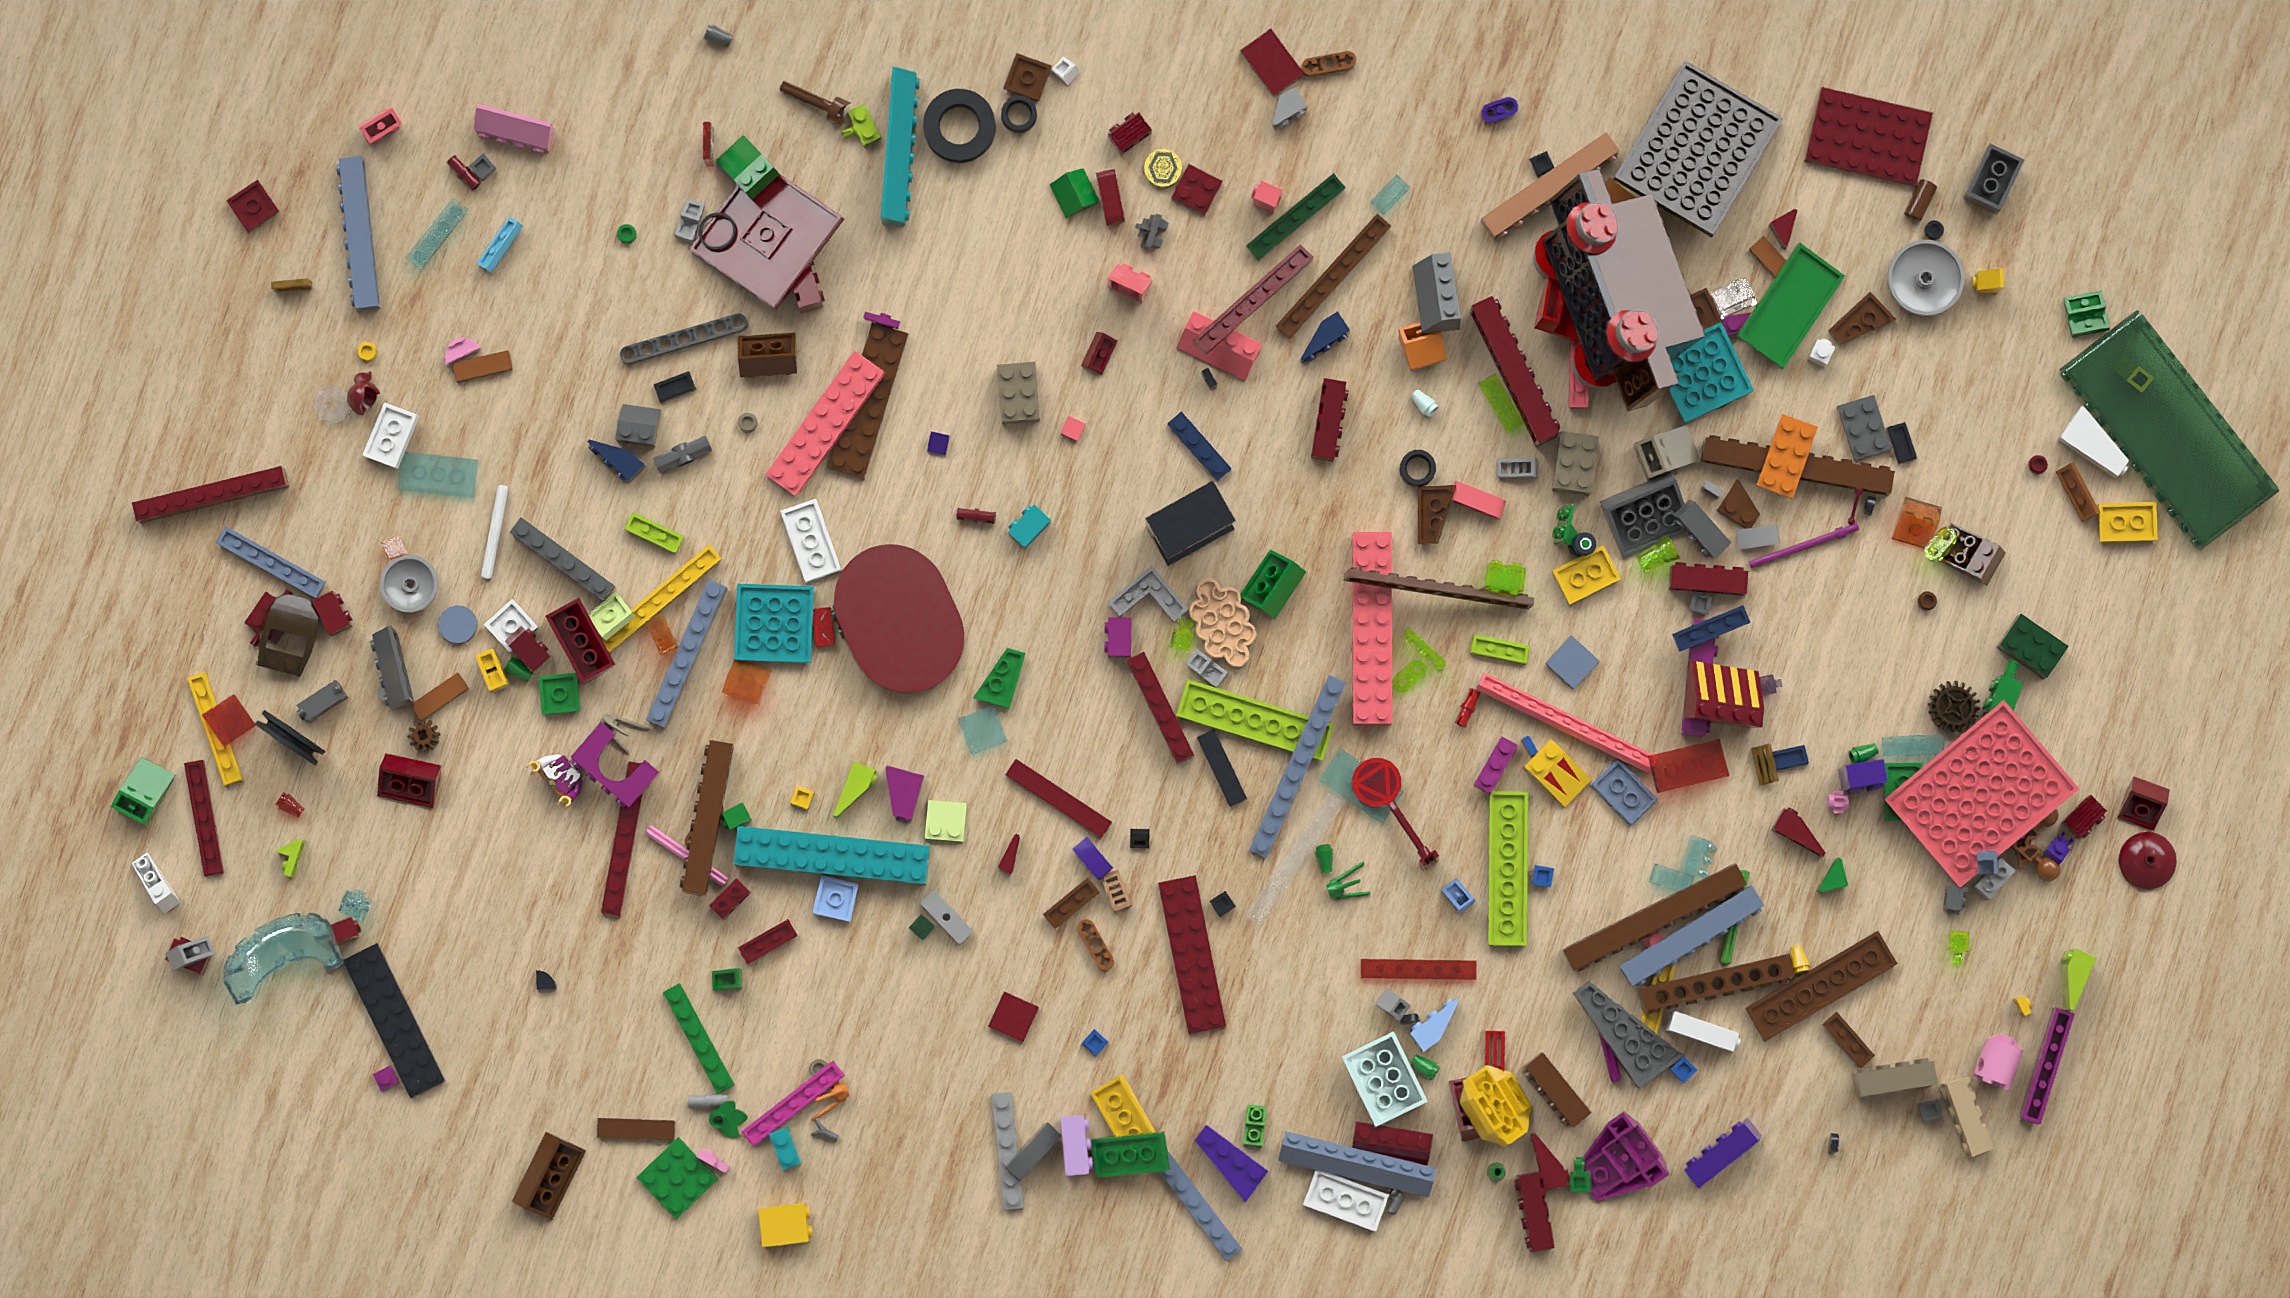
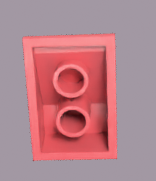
[1108,263,1152,303]

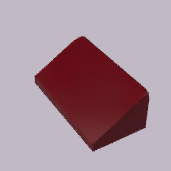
[1081,331,1118,375]

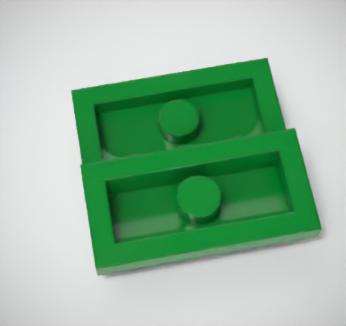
[2064,291,2110,338]

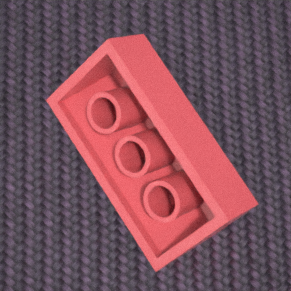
[1177,311,1262,381]

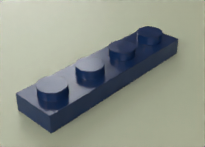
[1167,411,1232,482]
[1672,605,1751,652]

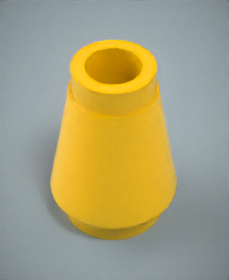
[1790,945,1810,975]

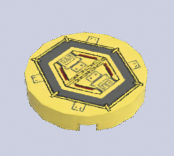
[1144,149,1182,188]

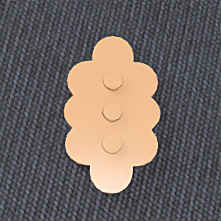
[1189,578,1257,668]

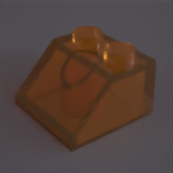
[1892,497,1942,550]
[722,660,772,707]

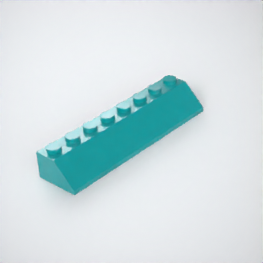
[881,67,920,226]

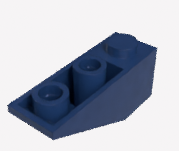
[1300,311,1350,364]
[587,439,646,483]

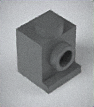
[1943,886,1968,915]

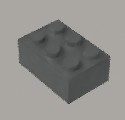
[1963,143,2024,214]

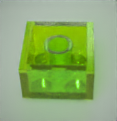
[1483,560,1526,594]

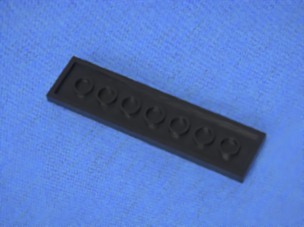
[342,943,446,1098]

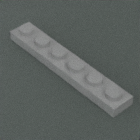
[992,1092,1024,1210]

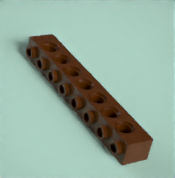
[1638,954,1795,1014]

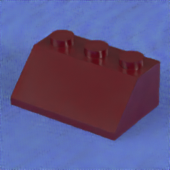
[377,753,442,808]

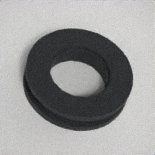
[923,88,996,163]
[255,710,326,766]

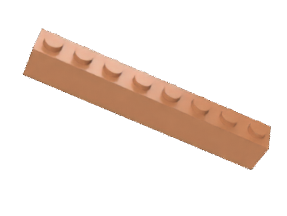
[1481,132,1620,239]

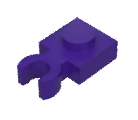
[2044,831,2073,865]

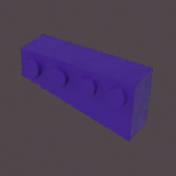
[1195,1125,1268,1202]

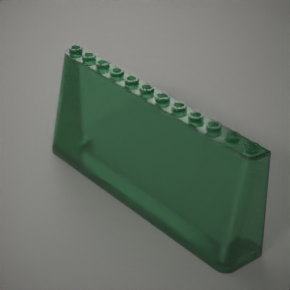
[2059,310,2279,550]

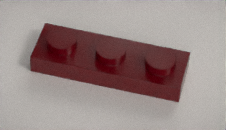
[738,919,798,964]

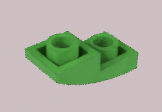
[1243,1105,1267,1148]

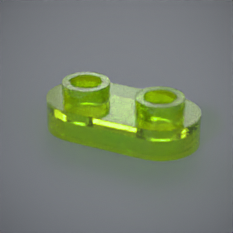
[1924,527,1957,562]
[1393,660,1426,692]

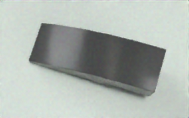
[1005,1122,1062,1181]

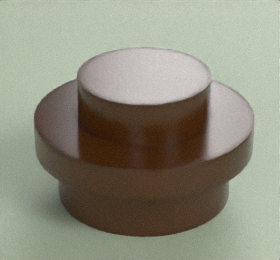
[1918,591,1937,611]

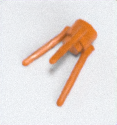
[812,1081,850,1121]

